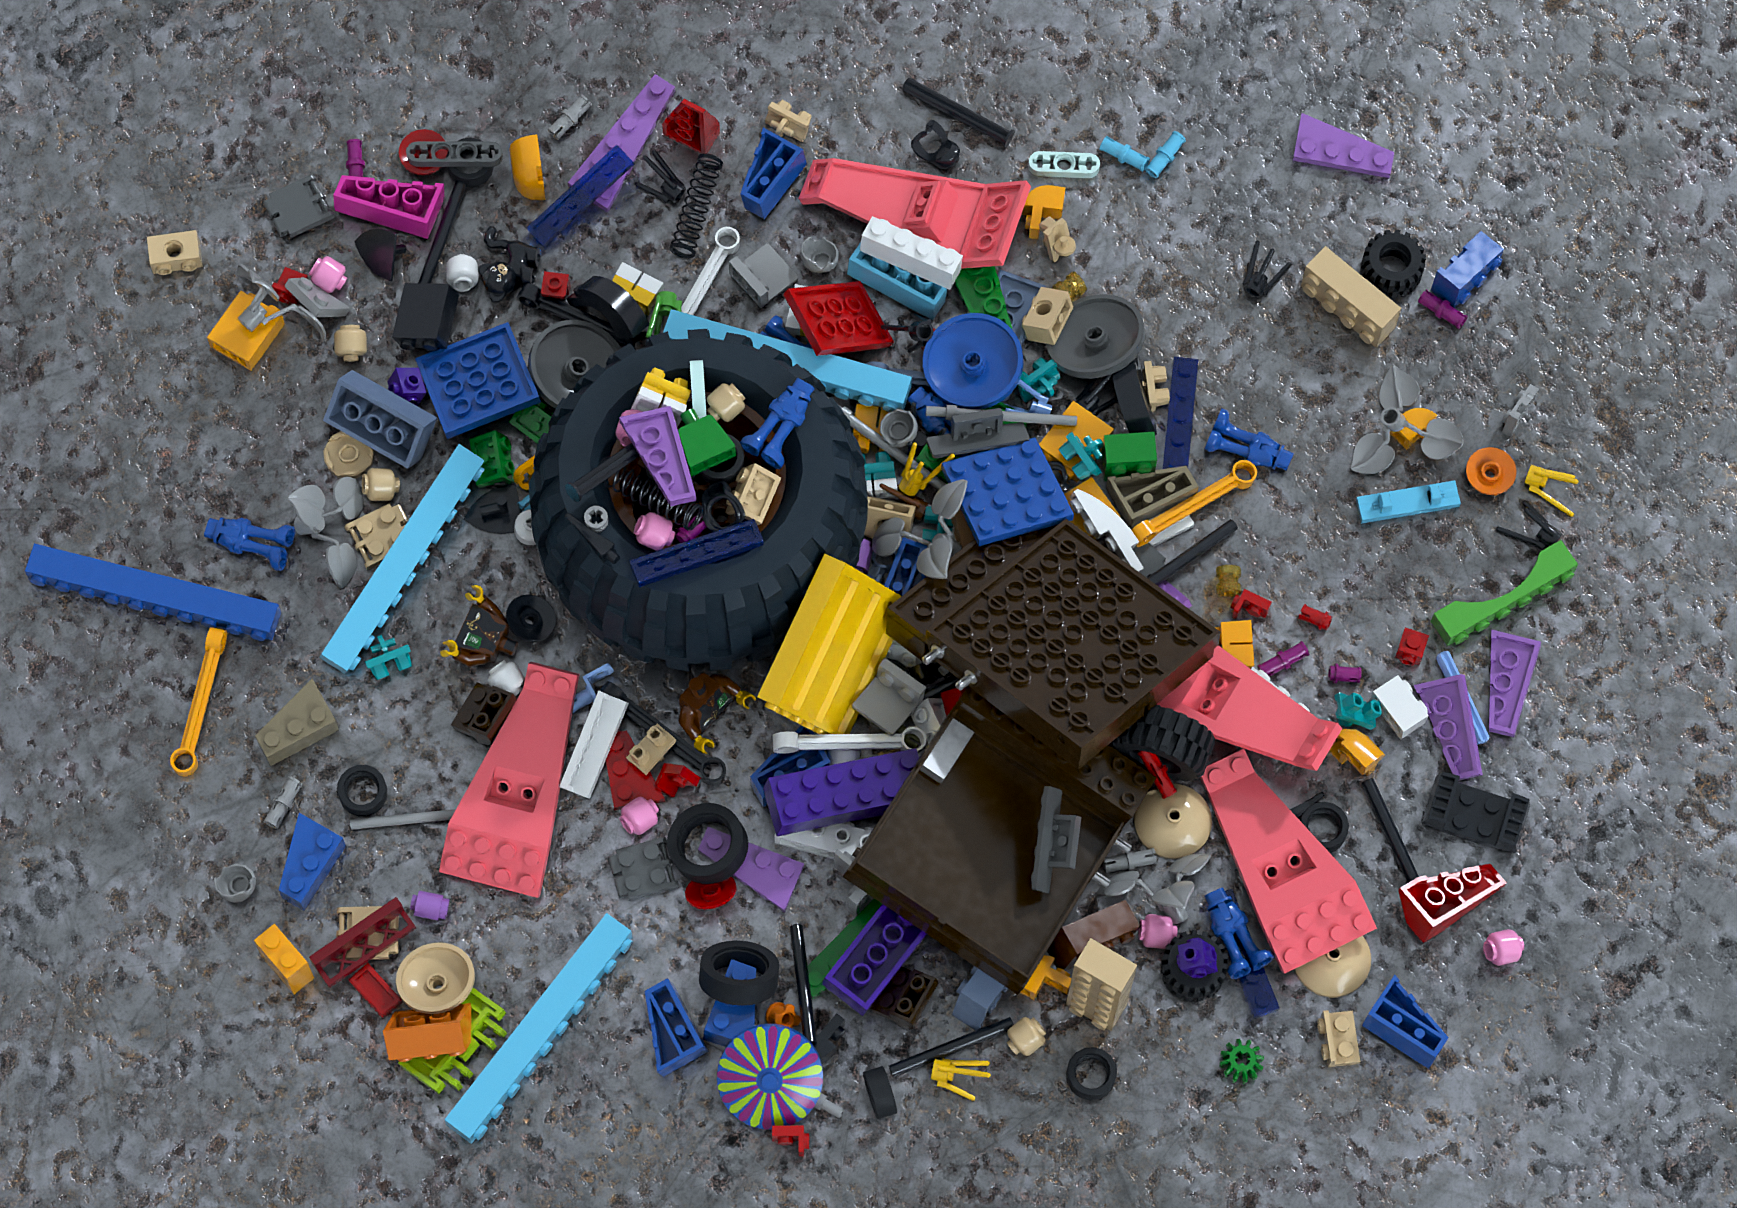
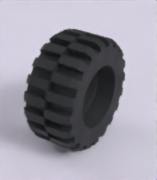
[1111,704,1215,782]

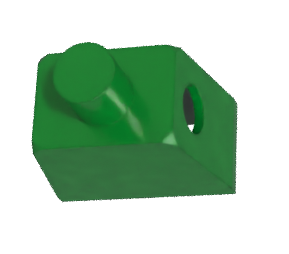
[678,409,736,477]

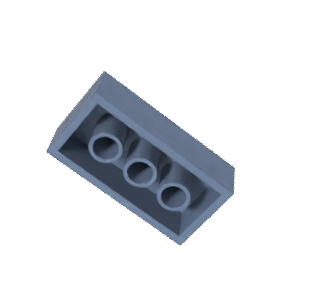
[323,370,437,468]

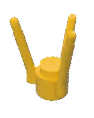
[899,442,955,496]
[1525,464,1579,517]
[931,1058,991,1101]

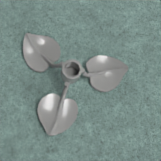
[234,263,326,342]
[1351,365,1464,474]
[286,477,364,589]
[871,479,968,579]
[1096,853,1211,925]

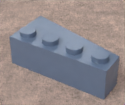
[952,966,1008,1031]

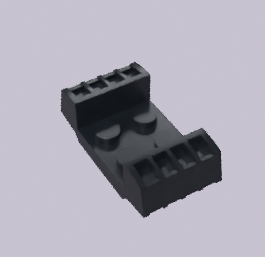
[1422,771,1530,853]

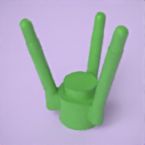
[646,291,682,338]

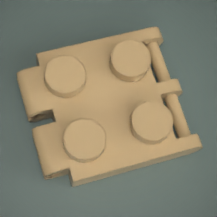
[344,503,408,570]
[336,906,399,960]

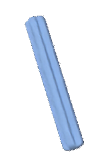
[1436,651,1489,745]

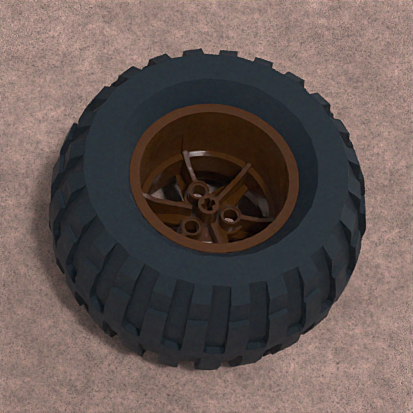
[529,329,868,671]

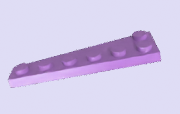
[568,74,675,212]

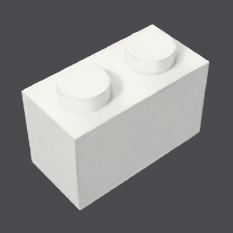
[1370,675,1429,740]

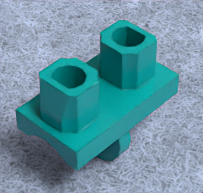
[1017,357,1061,403]
[1059,432,1104,480]
[364,634,412,680]
[1334,692,1382,730]

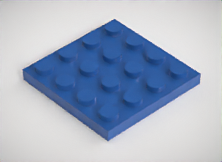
[415,322,541,439]
[941,437,1074,546]

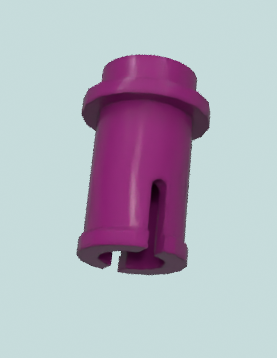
[675,513,707,546]
[1328,663,1361,684]

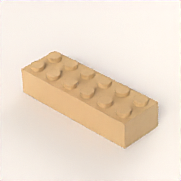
[1066,938,1137,1031]

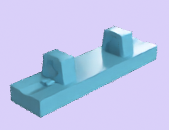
[1356,480,1461,524]

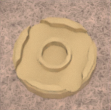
[323,431,374,479]

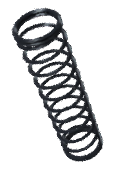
[669,153,723,259]
[598,456,703,531]

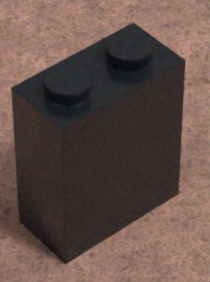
[392,283,459,351]

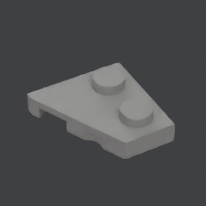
[284,277,350,317]
[1502,384,1539,437]

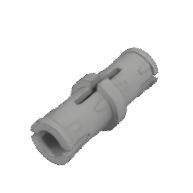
[547,94,592,140]
[263,776,303,829]
[1103,848,1157,873]

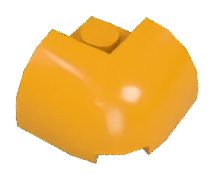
[509,134,546,200]
[1329,729,1385,776]

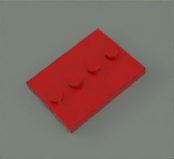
[783,281,894,356]

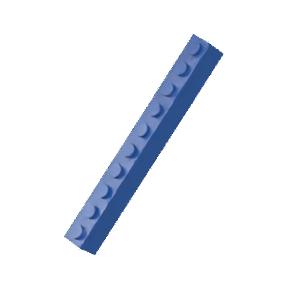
[25,543,281,641]

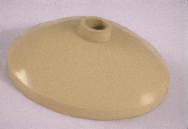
[1134,784,1212,859]
[1294,936,1371,998]
[396,943,475,1014]

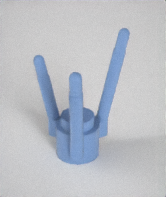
[1004,379,1052,414]

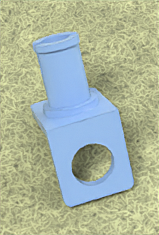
[573,663,614,713]

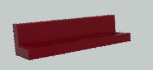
[309,897,416,988]

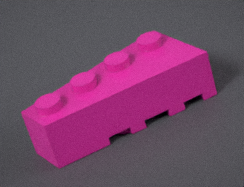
[333,175,445,239]

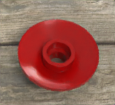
[399,129,448,175]
[685,877,737,909]

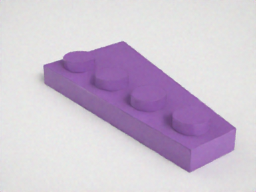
[1293,113,1394,178]
[619,406,696,507]
[1489,629,1541,738]
[1414,674,1483,780]
[698,827,804,913]

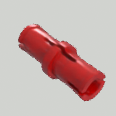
[1138,751,1177,799]

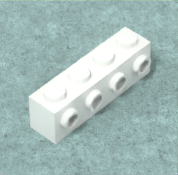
[860,216,963,290]
[774,822,874,860]

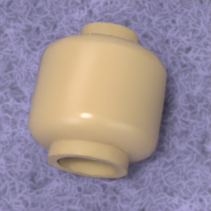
[334,325,367,362]
[707,383,746,422]
[362,468,400,501]
[1007,1017,1046,1056]

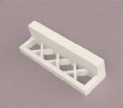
[559,691,629,799]

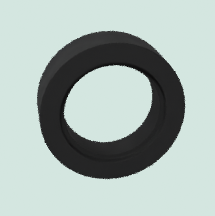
[667,803,748,884]
[699,940,779,1005]

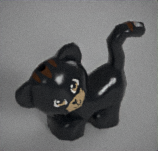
[478,226,541,302]

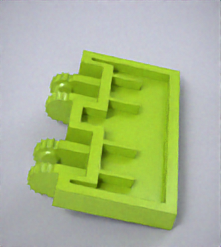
[398,988,507,1094]

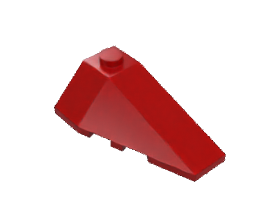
[662,99,720,154]
[1398,864,1507,943]

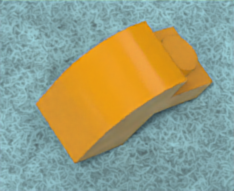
[1022,185,1066,239]
[1390,408,1438,450]
[1020,955,1071,1000]

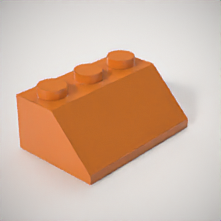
[383,1003,472,1062]

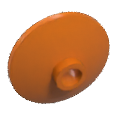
[1466,447,1516,495]

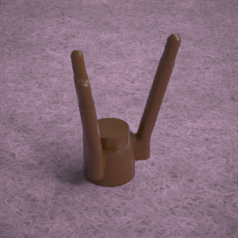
[879,483,929,523]

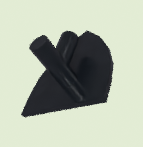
[354,228,407,281]
[464,483,522,534]

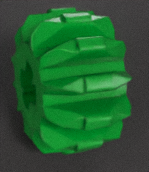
[1219,1039,1264,1084]

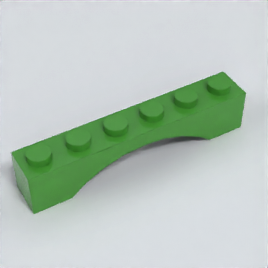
[1431,540,1578,646]

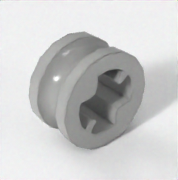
[584,506,608,533]

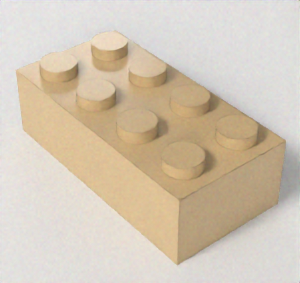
[1301,246,1402,348]

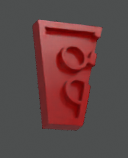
[606,730,665,811]

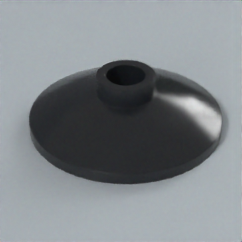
[506,594,556,642]

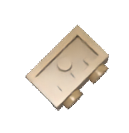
[725,463,781,525]
[1317,1010,1361,1067]

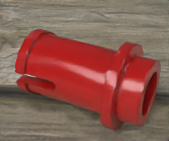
[1298,604,1333,631]

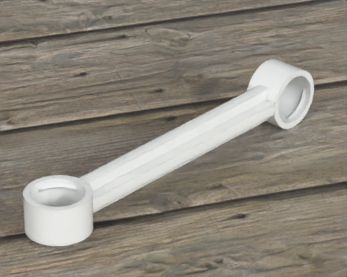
[681,227,740,315]
[772,727,927,754]

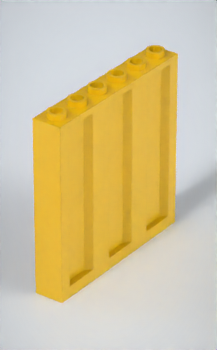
[757,554,901,734]

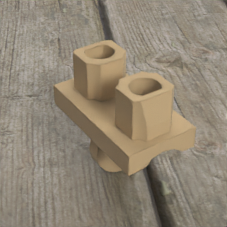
[765,100,812,142]
[1039,216,1076,263]
[1142,361,1170,412]
[626,724,677,775]

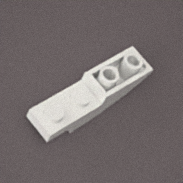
[1070,489,1144,572]

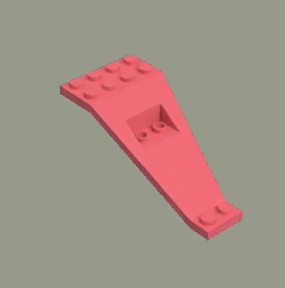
[798,158,1031,269]
[1156,645,1342,771]
[439,662,580,898]
[1200,748,1377,974]

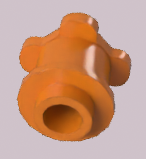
[765,1002,801,1028]

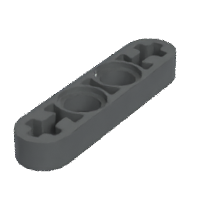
[406,141,503,167]

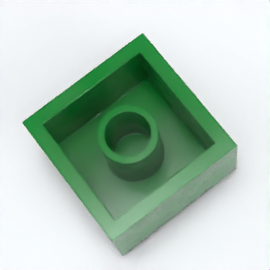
[1101,432,1157,481]

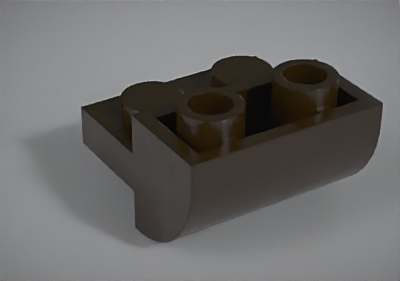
[451,682,517,745]
[870,967,939,1030]

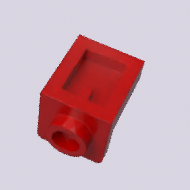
[272,267,309,305]
[541,271,571,299]
[1230,589,1272,619]
[1395,627,1429,666]
[654,763,701,797]
[772,1125,809,1156]

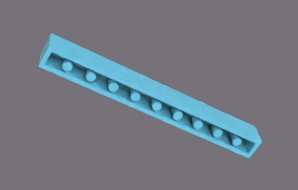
[663,309,912,413]
[319,444,485,674]
[444,913,633,1144]

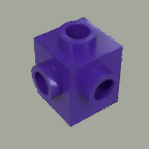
[387,368,427,406]
[1176,938,1218,978]

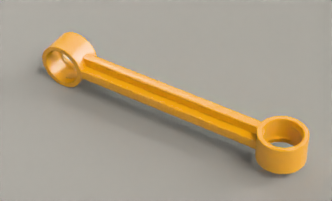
[1131,460,1257,547]
[170,627,227,777]

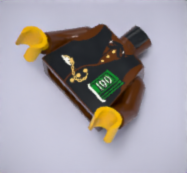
[440,585,518,667]
[678,673,756,754]

